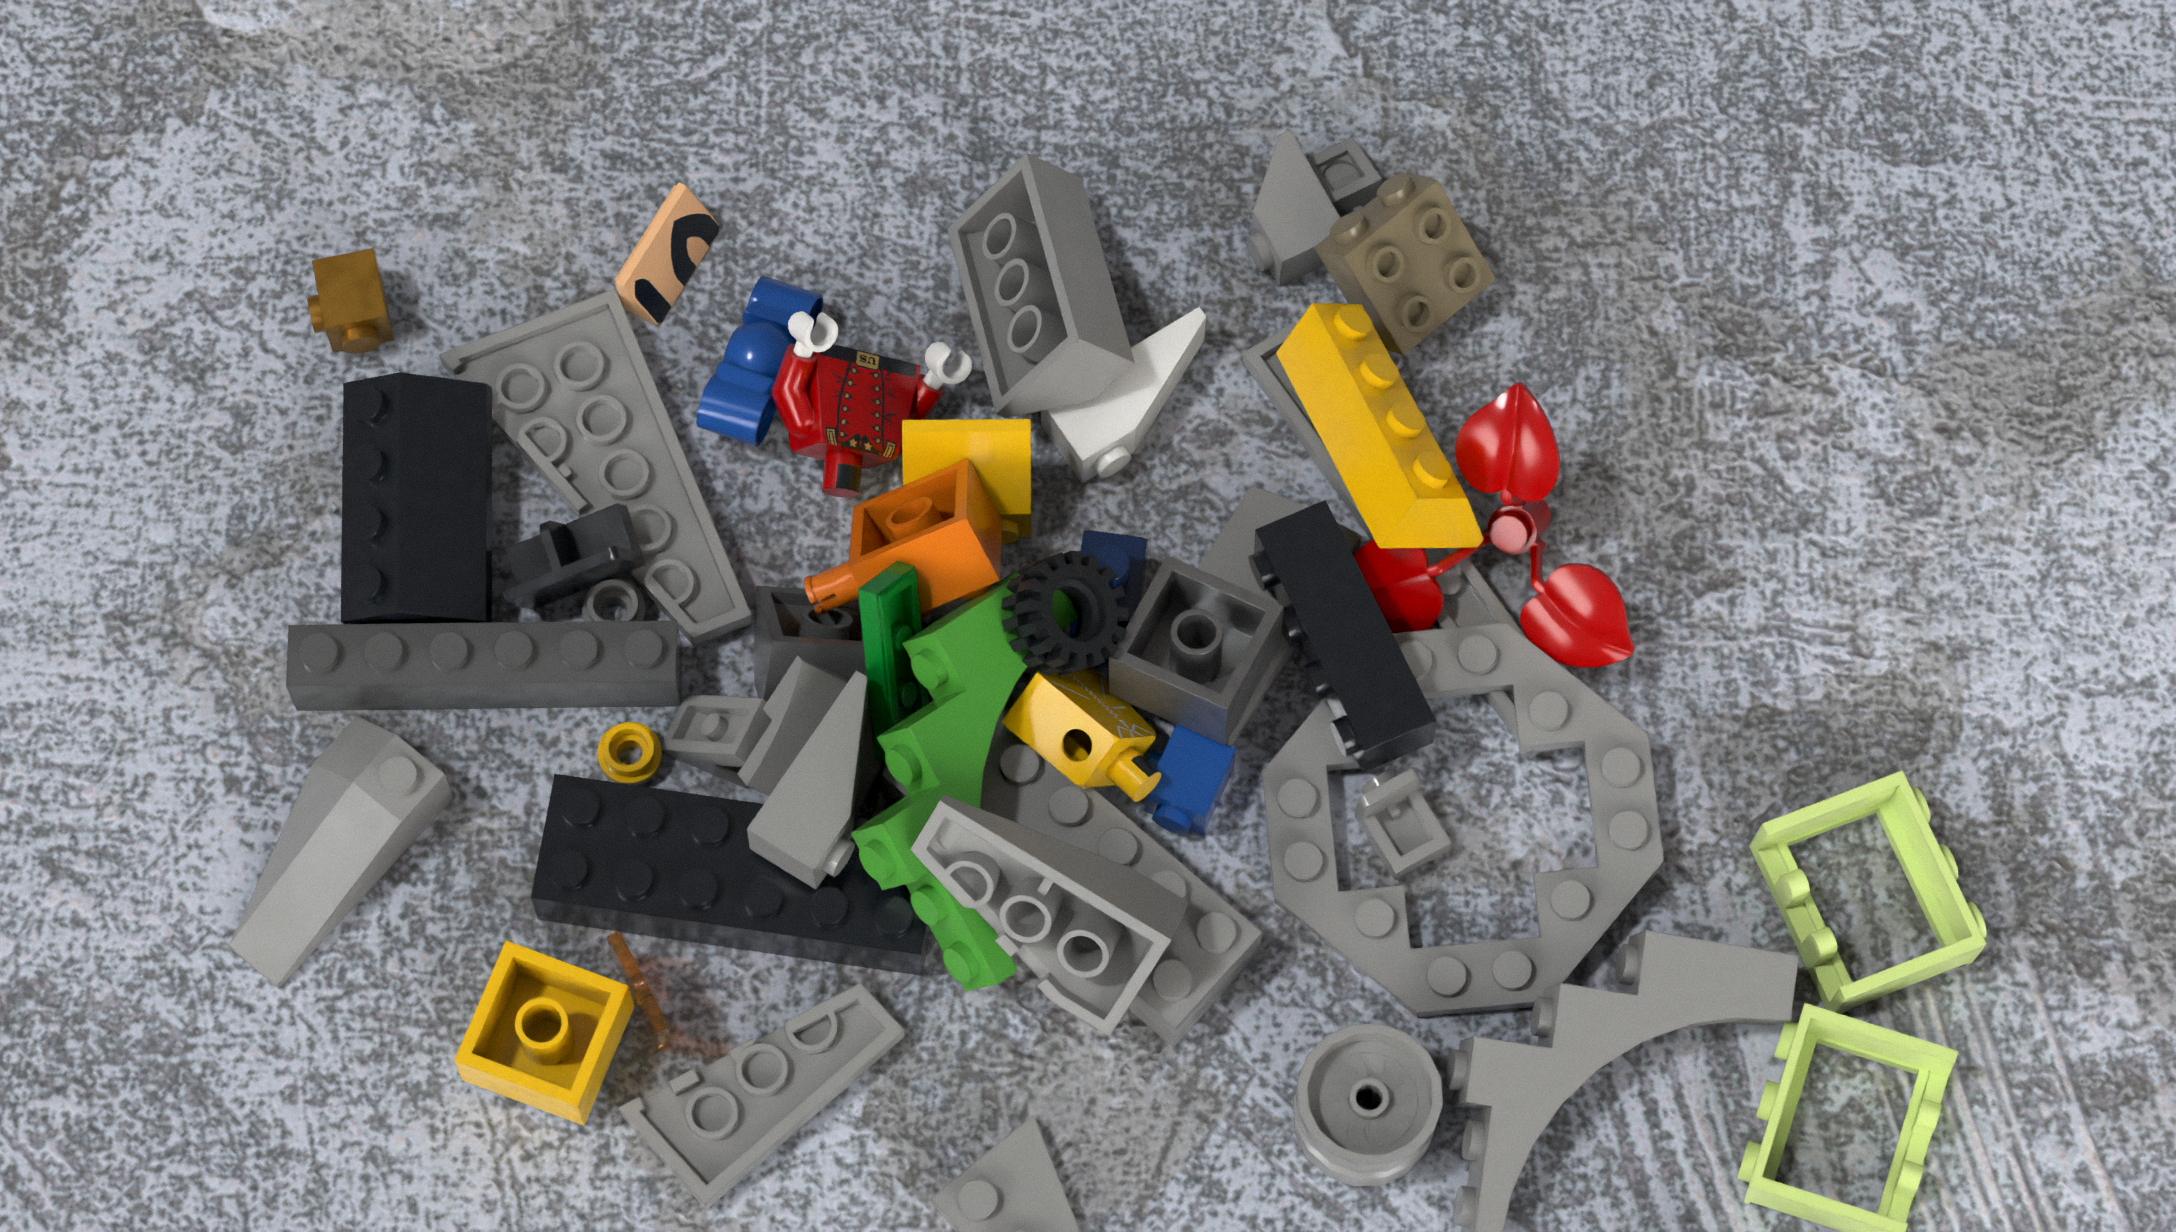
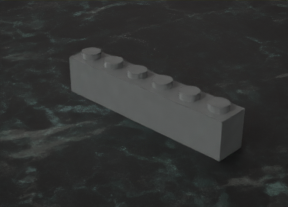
[286,620,682,711]

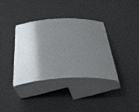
[737,655,883,816]

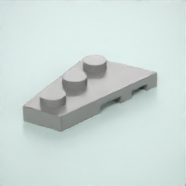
[931,1114,1080,1232]

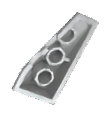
[229,716,454,989]
[910,794,1189,1036]

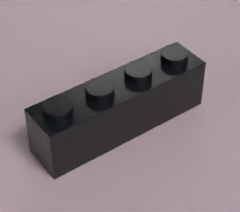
[1248,500,1436,773]

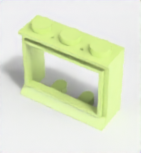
[1749,770,1987,1014]
[1737,1003,1958,1232]

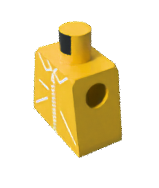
[1001,668,1161,802]

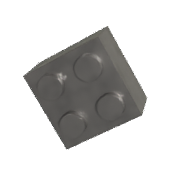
[1108,555,1284,745]

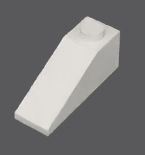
[1041,307,1206,484]

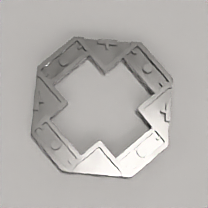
[1262,623,1664,1018]

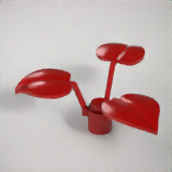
[1353,382,1635,667]

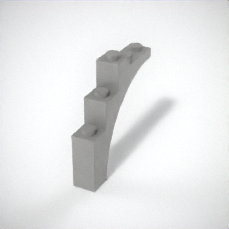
[1445,930,1799,1232]

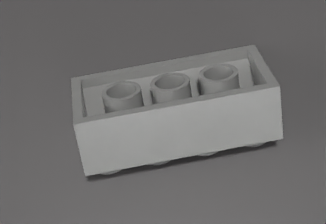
[947,153,1135,418]

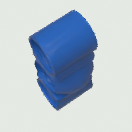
[696,276,824,447]

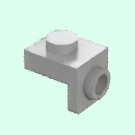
[1355,767,1452,881]

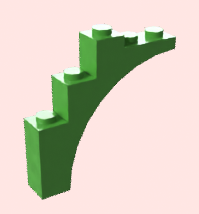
[851,570,1078,991]

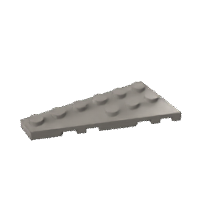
[439,289,753,646]

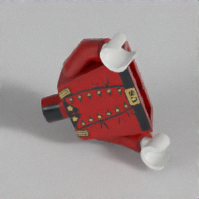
[772,311,972,498]

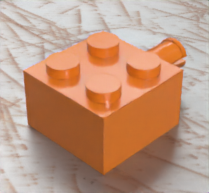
[804,458,1002,620]

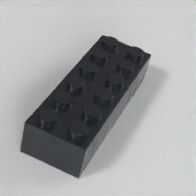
[531,774,931,976]

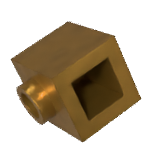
[307,248,394,354]

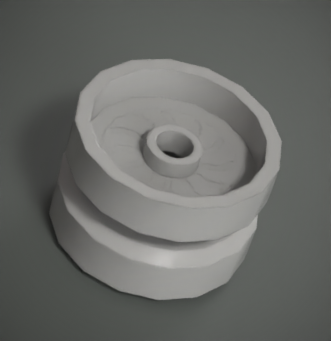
[1293,1023,1443,1186]

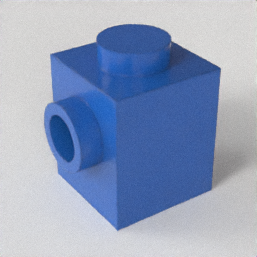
[1144,724,1236,836]

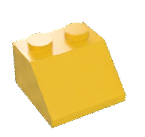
[902,419,1031,544]

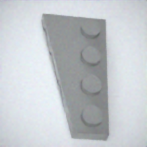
[618,983,905,1210]

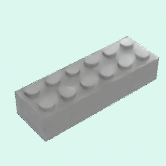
[881,711,1262,1048]

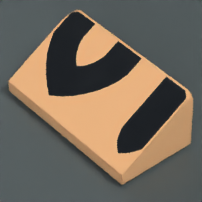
[615,182,719,325]

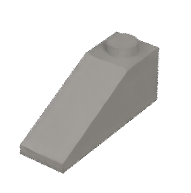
[747,670,869,889]

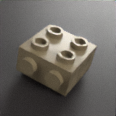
[1314,172,1496,356]

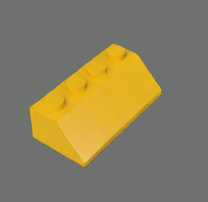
[1276,303,1484,548]

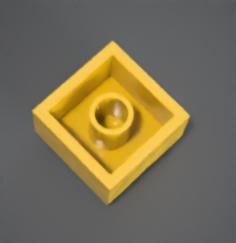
[454,940,635,1126]

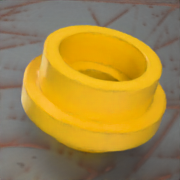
[597,722,662,785]

